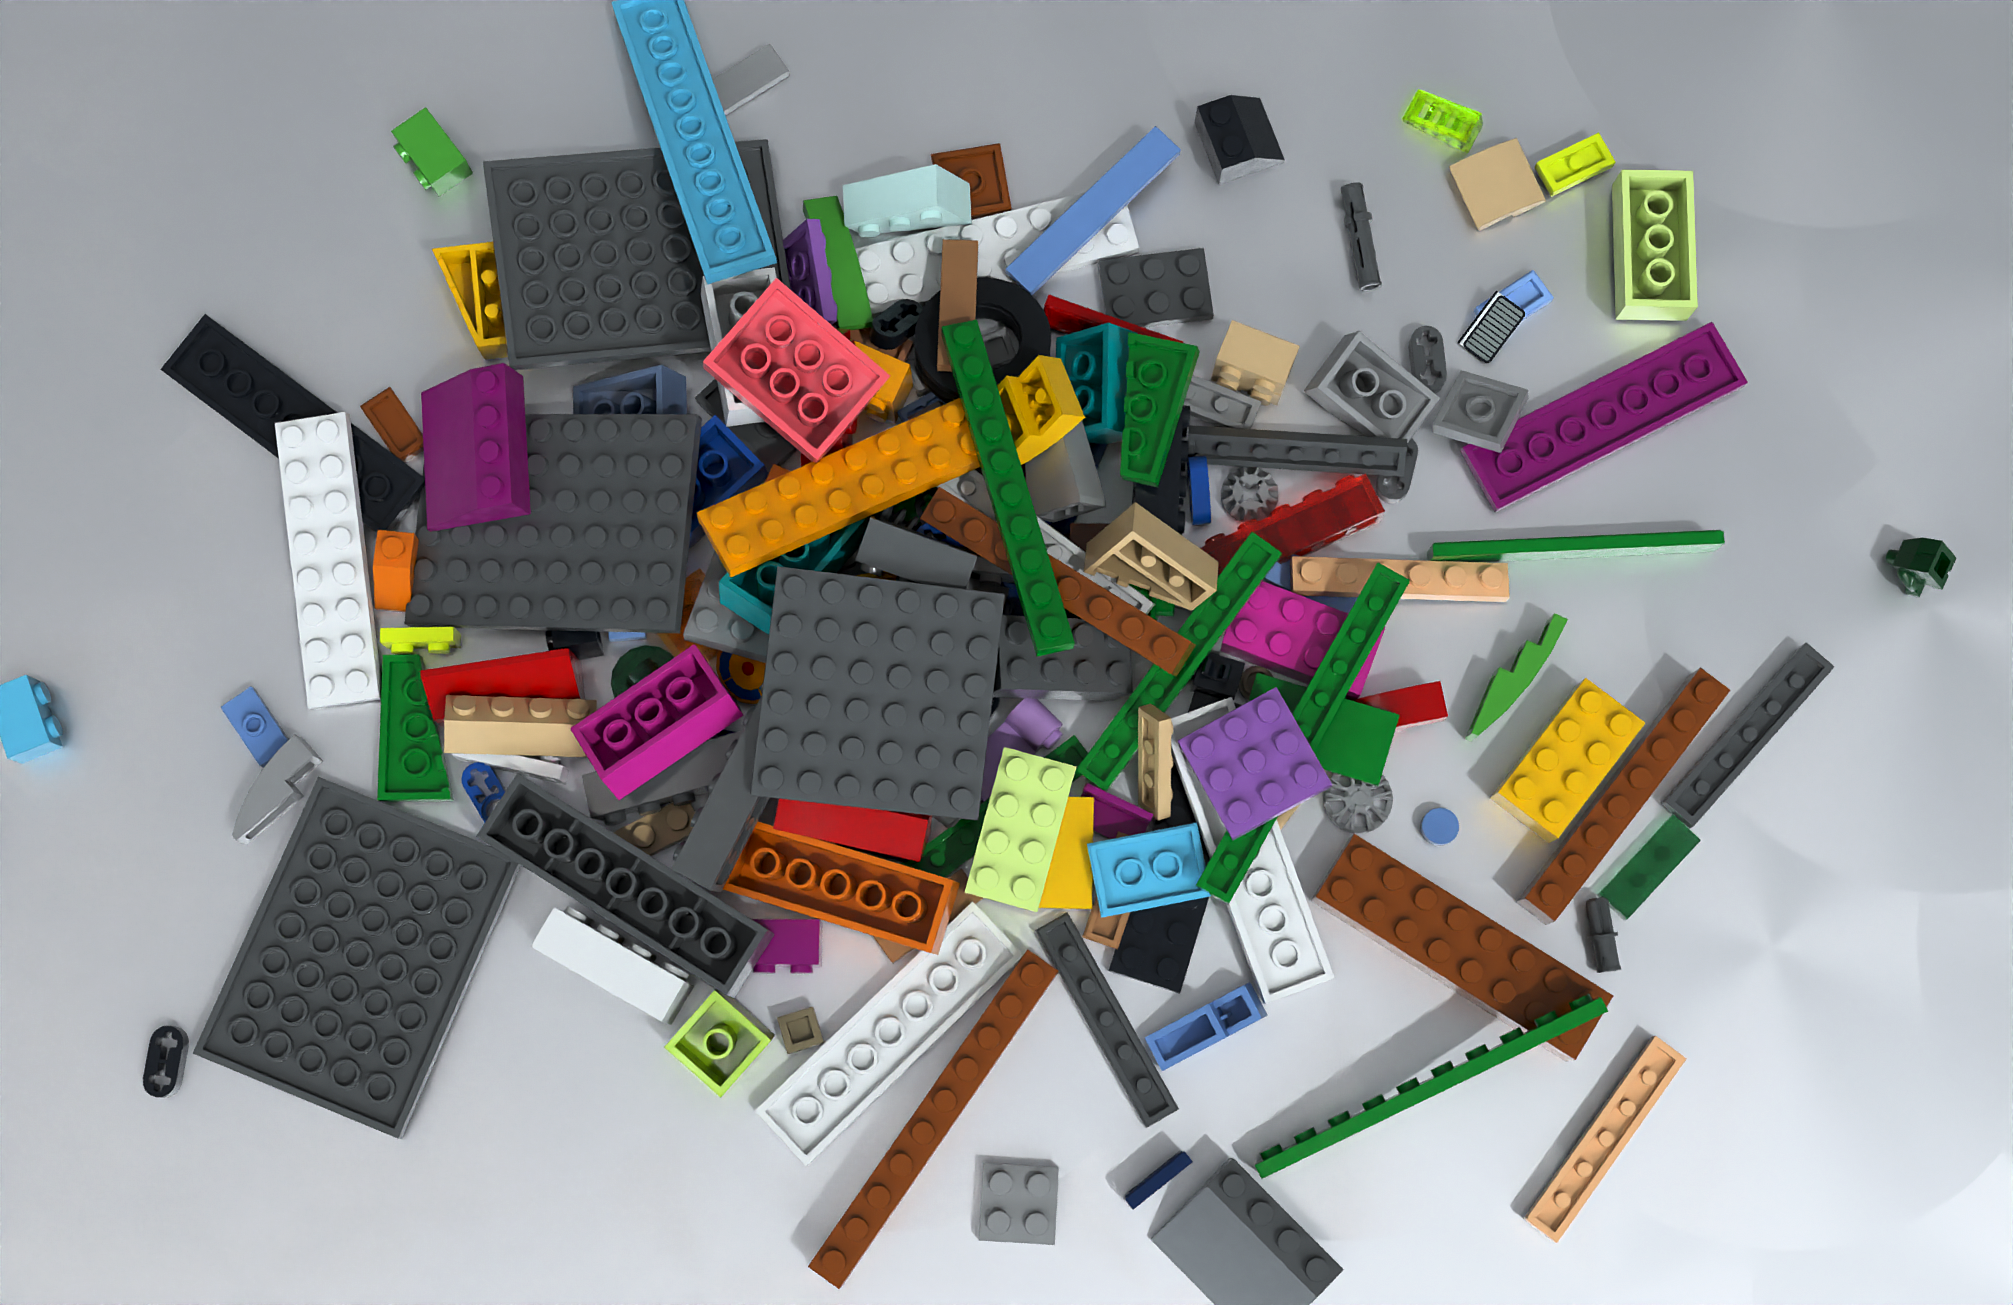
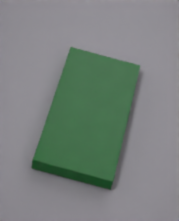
[1248,673,1400,787]

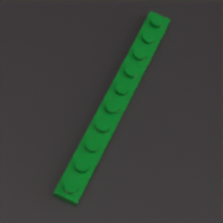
[941,320,1075,657]
[1196,563,1410,904]
[1255,993,1608,1179]

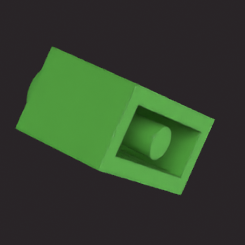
[391,107,473,197]

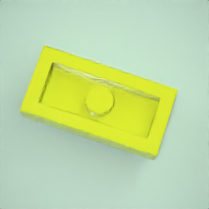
[1534,132,1616,197]
[380,627,461,655]

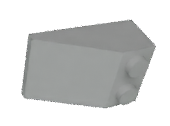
[1303,331,1440,443]

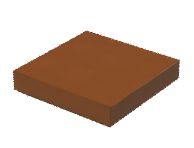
[931,143,1012,219]

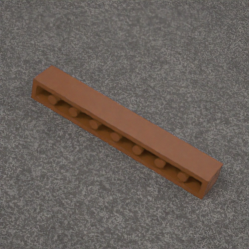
[920,487,1196,677]
[1516,667,1730,925]

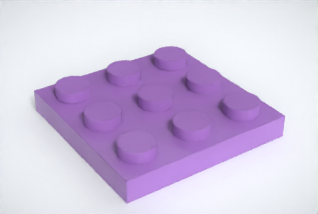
[1178,687,1332,841]

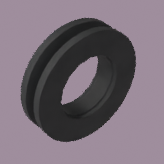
[914,277,1051,403]

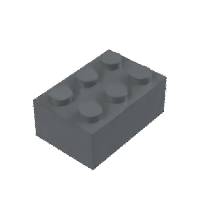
[855,515,977,589]

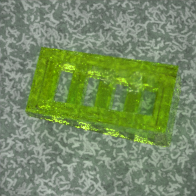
[1402,89,1483,153]

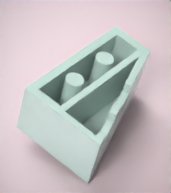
[843,164,972,237]

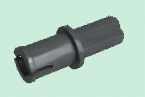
[1586,897,1621,973]

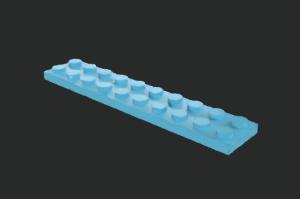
[611,0,777,284]

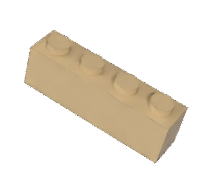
[444,695,597,757]

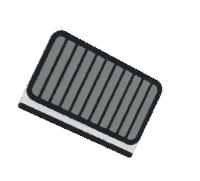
[1458,291,1525,363]

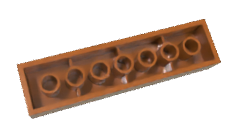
[1311,834,1614,1061]

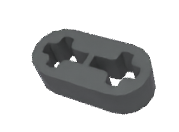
[1408,326,1447,394]
[1376,438,1418,504]

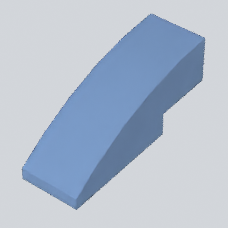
[1145,982,1268,1071]

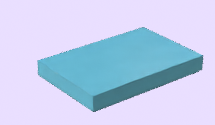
[1087,823,1211,918]

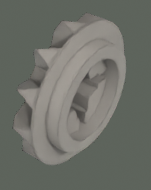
[1221,466,1278,523]

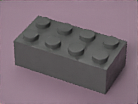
[993,615,1133,701]

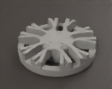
[1323,774,1393,834]

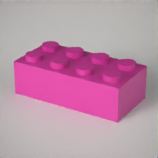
[1220,581,1385,700]
[570,644,744,800]

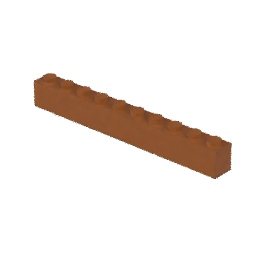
[808,949,1058,1289]

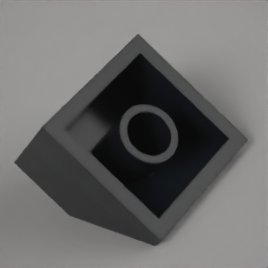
[1194,95,1285,185]

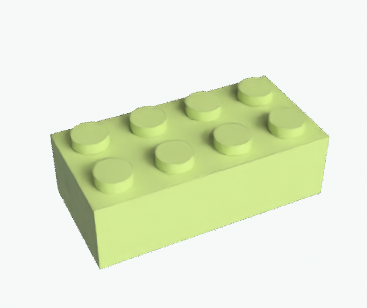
[1612,170,1698,321]
[964,747,1076,912]

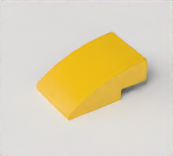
[997,355,1085,465]

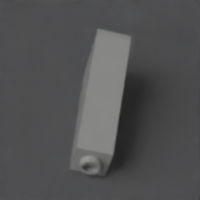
[1025,421,1106,522]

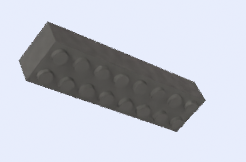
[476,773,775,998]

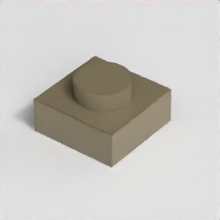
[777,1007,824,1054]

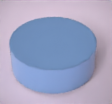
[1420,808,1459,846]

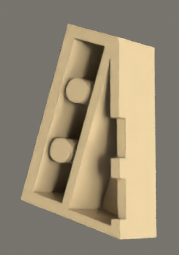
[1083,502,1218,611]

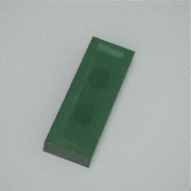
[1597,815,1701,921]

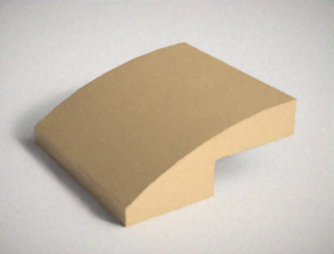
[1449,138,1546,231]

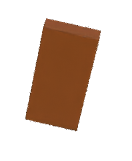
[360,387,424,463]

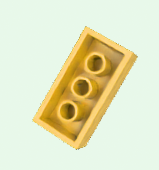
[1490,678,1645,843]

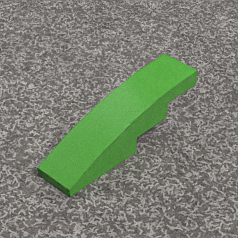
[803,196,873,330]
[1465,613,1568,742]

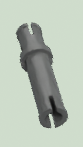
[1341,182,1382,291]

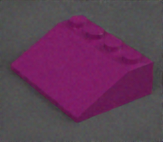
[421,363,531,532]

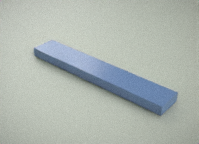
[1006,126,1181,295]

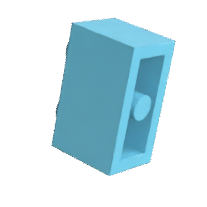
[0,675,63,764]

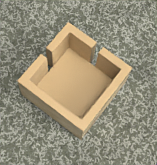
[1211,320,1300,406]

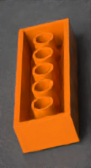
[723,821,960,955]

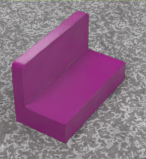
[1080,783,1153,840]

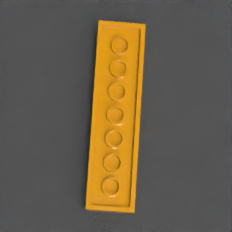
[697,398,980,578]

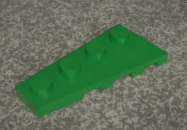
[1120,332,1200,487]
[377,654,454,802]

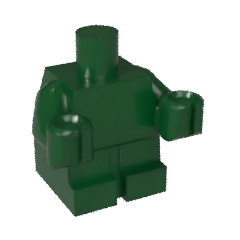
[1886,537,1956,597]

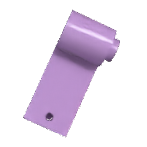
[981,698,1063,802]

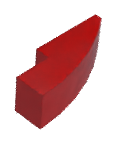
[1352,681,1448,732]

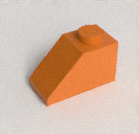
[373,530,419,612]

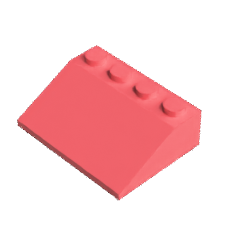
[703,278,890,463]

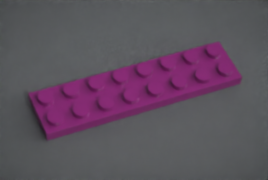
[1460,322,1748,513]

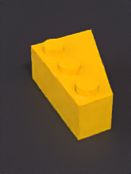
[432,242,508,360]

